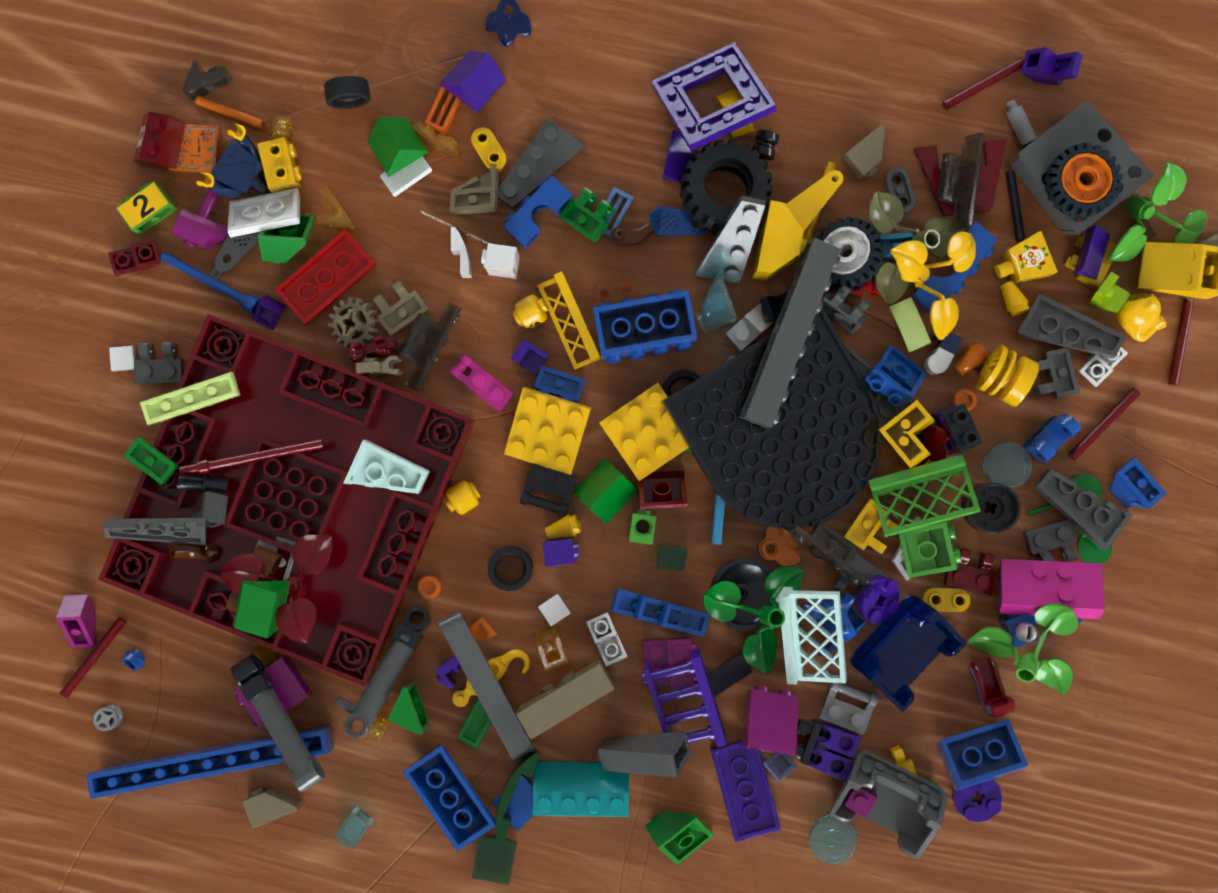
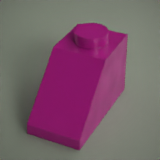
[56,595,96,648]

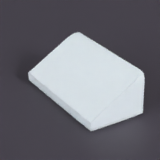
[380,156,432,197]

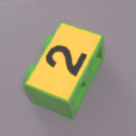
[116,181,178,235]

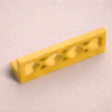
[537,271,600,370]

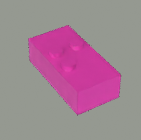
[998,559,1105,619]

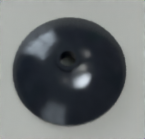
[710,558,772,630]

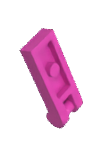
[449,353,515,412]

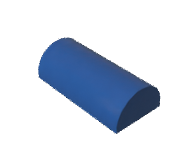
[403,743,496,851]

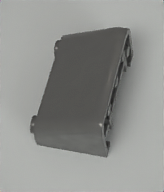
[829,751,947,860]

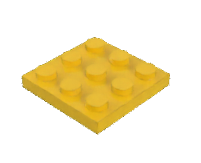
[599,382,688,481]
[504,387,591,475]

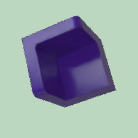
[511,339,548,375]

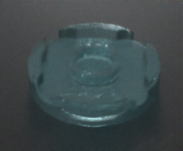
[983,442,1032,488]
[809,815,858,865]

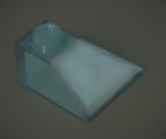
[696,273,737,334]

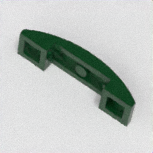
[496,748,540,845]

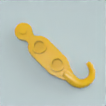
[452,649,530,707]

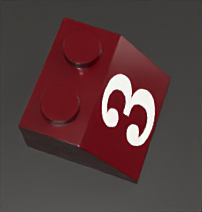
[134,112,186,169]

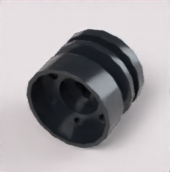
[962,483,1020,533]

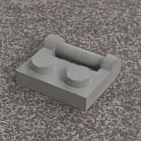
[818,683,879,735]

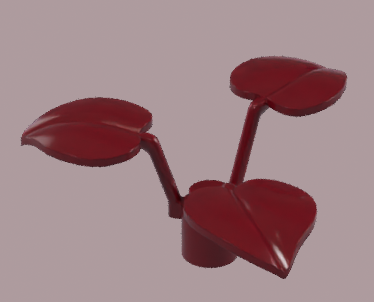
[220,534,333,643]

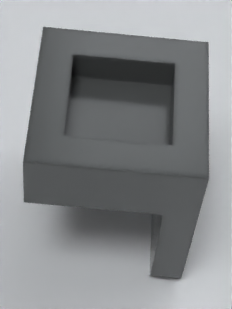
[192,492,228,528]

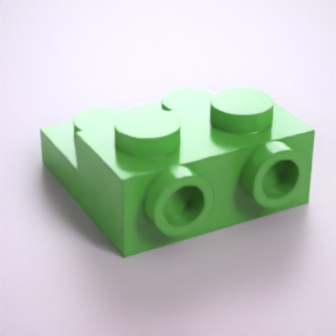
[899,521,962,578]

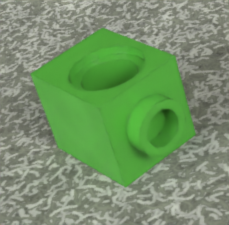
[629,509,656,545]

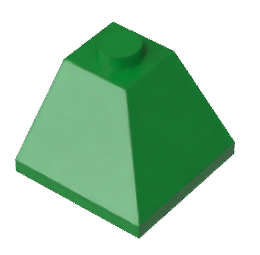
[258,214,316,263]
[645,811,714,865]

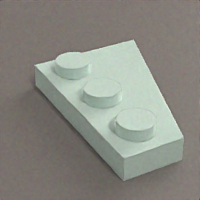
[343,439,430,494]

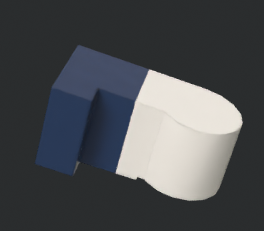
[923,332,963,375]

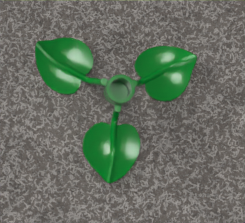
[703,567,804,674]

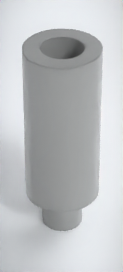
[1006,100,1037,147]

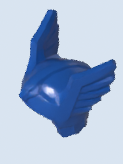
[798,593,867,657]

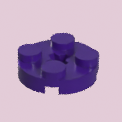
[856,575,900,624]
[952,779,1002,822]

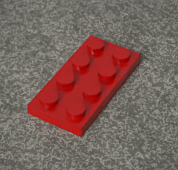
[274,229,377,326]

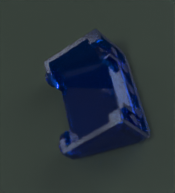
[850,595,967,713]

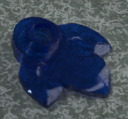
[485,0,531,47]

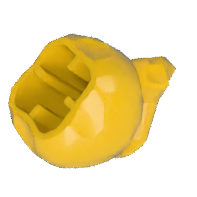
[1115,293,1166,342]

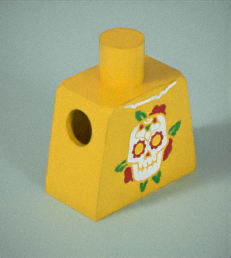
[994,231,1058,284]

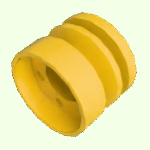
[976,345,1039,407]

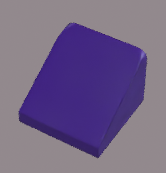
[252,295,286,330]

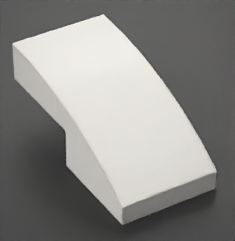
[451,227,472,278]

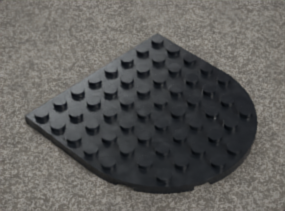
[661,307,882,529]

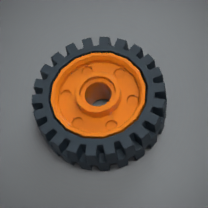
[1044,143,1123,218]

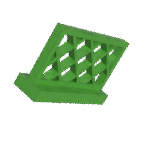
[868,454,980,537]

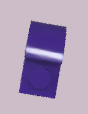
[1021,47,1083,85]

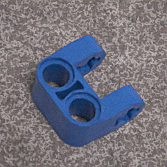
[1023,414,1081,463]

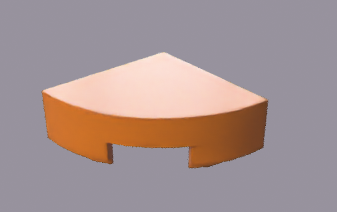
[470,616,497,640]

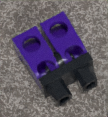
[931,403,983,455]
[793,719,861,781]

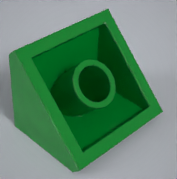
[367,116,428,177]
[573,459,638,524]
[233,581,290,638]
[388,680,430,735]

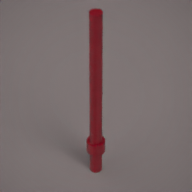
[179,439,324,475]

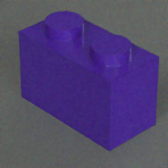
[543,538,580,567]

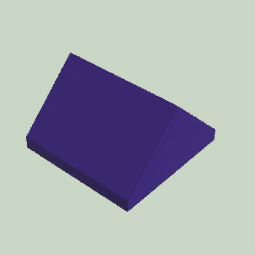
[441,51,506,113]

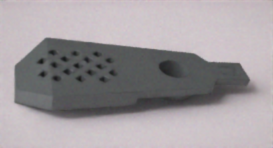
[209,231,261,280]

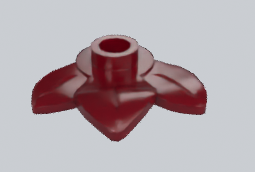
[916,425,949,467]

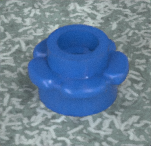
[122,649,145,671]

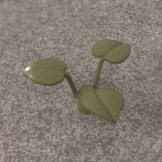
[868,191,963,304]

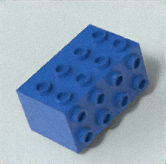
[593,290,697,364]

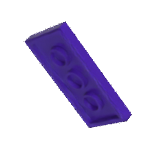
[710,740,781,842]

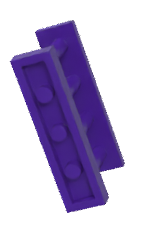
[641,648,727,747]

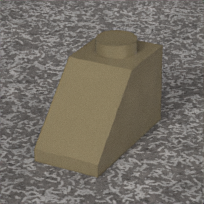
[841,124,885,181]
[242,787,303,829]

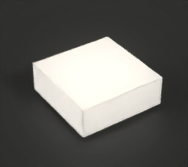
[109,346,137,372]
[538,593,571,626]

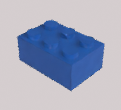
[937,719,1028,791]

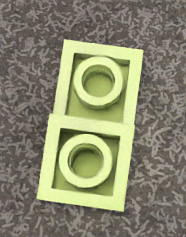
[889,297,931,352]

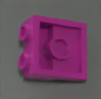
[643,637,697,689]

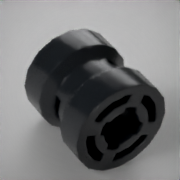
[752,130,779,161]

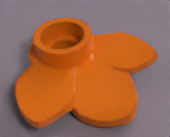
[758,526,803,566]

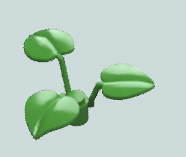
[1106,162,1208,262]
[968,603,1078,695]

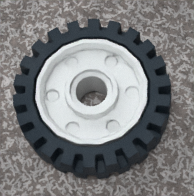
[815,217,884,289]

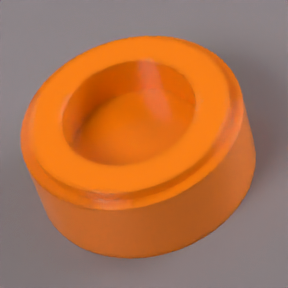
[951,389,977,412]
[417,575,442,599]

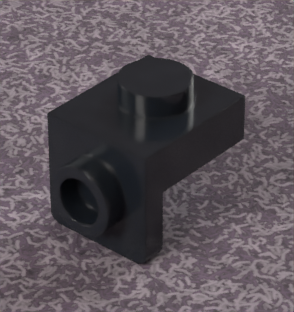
[760,292,788,322]

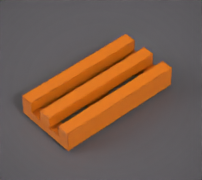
[424,86,461,135]

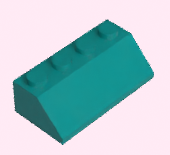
[533,761,629,817]

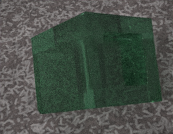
[656,544,688,571]

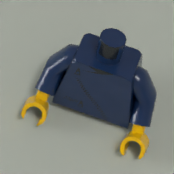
[196,123,268,197]

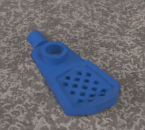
[649,205,718,236]

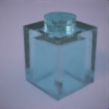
[334,806,374,849]

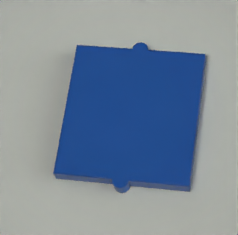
[491,774,533,831]

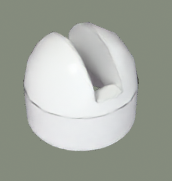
[1015,622,1037,642]

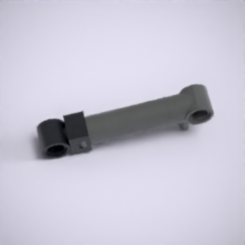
[335,606,431,738]
[230,653,325,792]

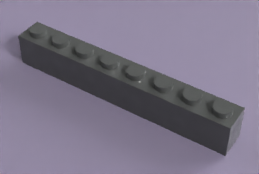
[739,238,841,428]

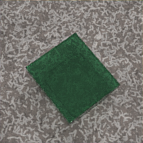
[472,835,517,885]

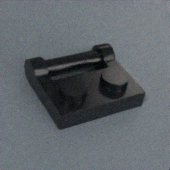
[520,463,577,517]

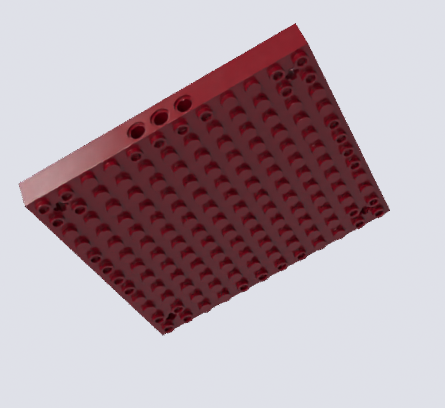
[98,314,475,687]

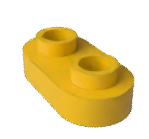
[471,127,507,172]
[921,587,970,612]

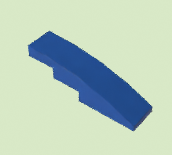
[610,588,710,637]

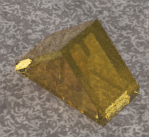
[534,625,569,672]

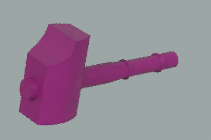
[172,190,228,250]

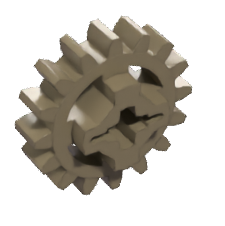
[328,297,380,348]

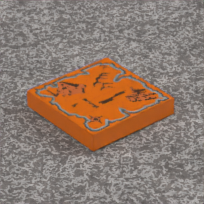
[169,124,220,173]

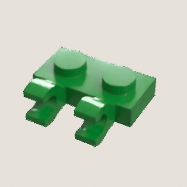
[559,188,615,243]

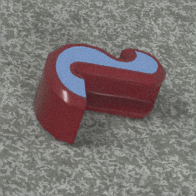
[969,657,1015,718]

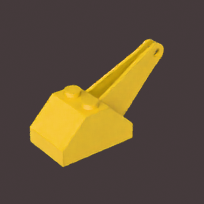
[752,170,843,281]

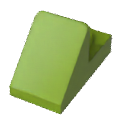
[1088,272,1130,313]

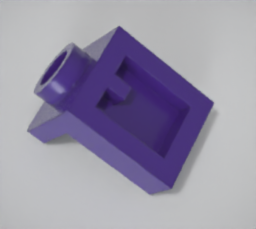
[435,655,462,689]

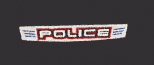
[421,211,489,244]

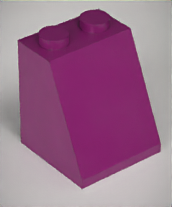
[740,686,799,755]

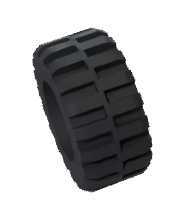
[680,140,773,235]

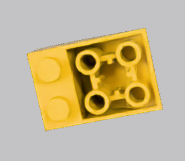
[1137,242,1218,300]

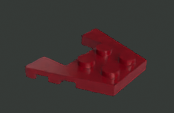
[914,139,1006,216]

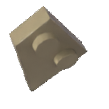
[450,166,499,215]

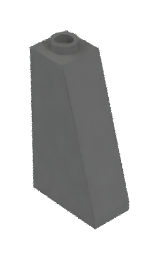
[597,731,690,777]

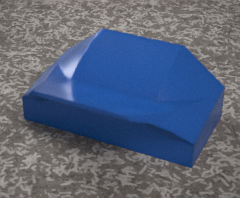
[1109,458,1167,509]

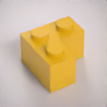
[879,400,934,468]

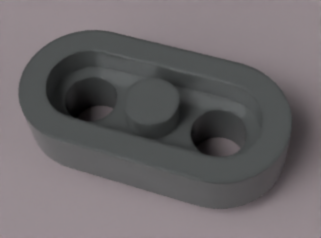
[884,167,916,214]

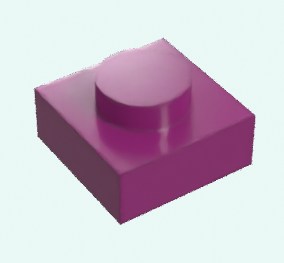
[844,787,877,818]

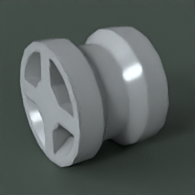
[93,704,124,731]

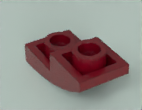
[108,240,161,277]

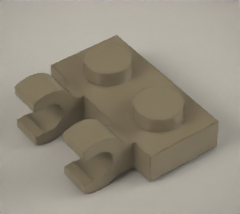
[373,280,429,337]
[356,356,404,377]

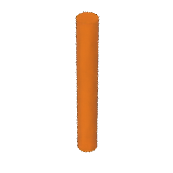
[195,96,264,129]

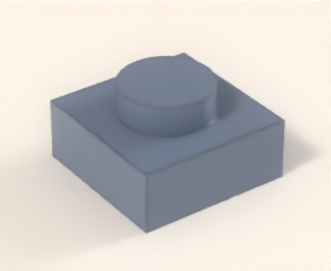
[763,753,797,783]

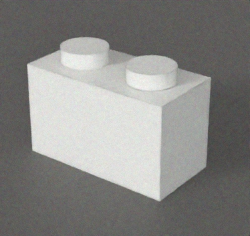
[481,243,520,279]

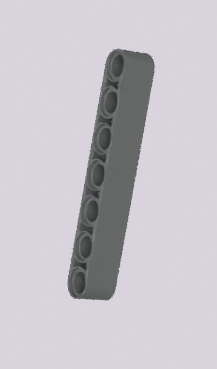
[437,610,535,762]

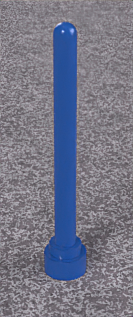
[160,252,260,315]

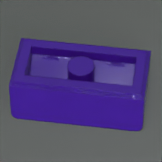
[662,130,692,183]
[1074,226,1110,280]

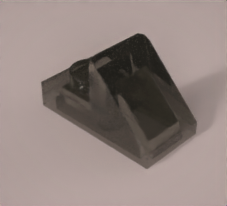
[183,60,234,101]

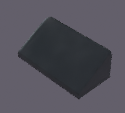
[707,652,752,697]

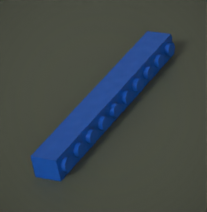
[86,725,334,799]

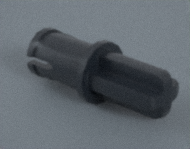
[176,474,228,493]

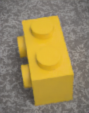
[257,137,303,193]

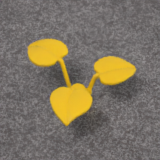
[890,231,976,340]

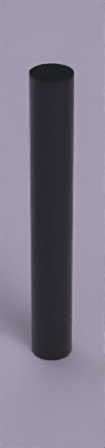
[1005,171,1025,241]

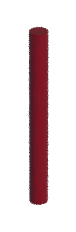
[942,57,1025,110]
[1168,298,1194,386]
[1068,388,1140,460]
[60,617,127,698]

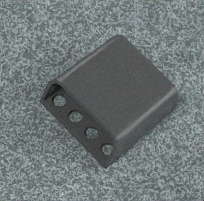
[1010,102,1154,235]

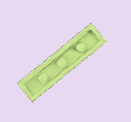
[140,372,241,425]

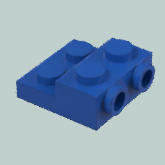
[865,344,927,409]

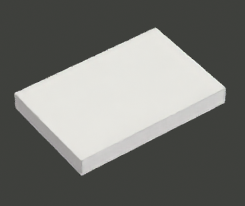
[227,188,300,237]

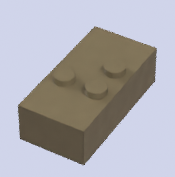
[516,658,614,739]

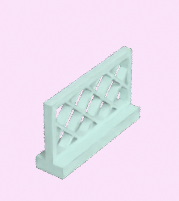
[778,587,847,685]

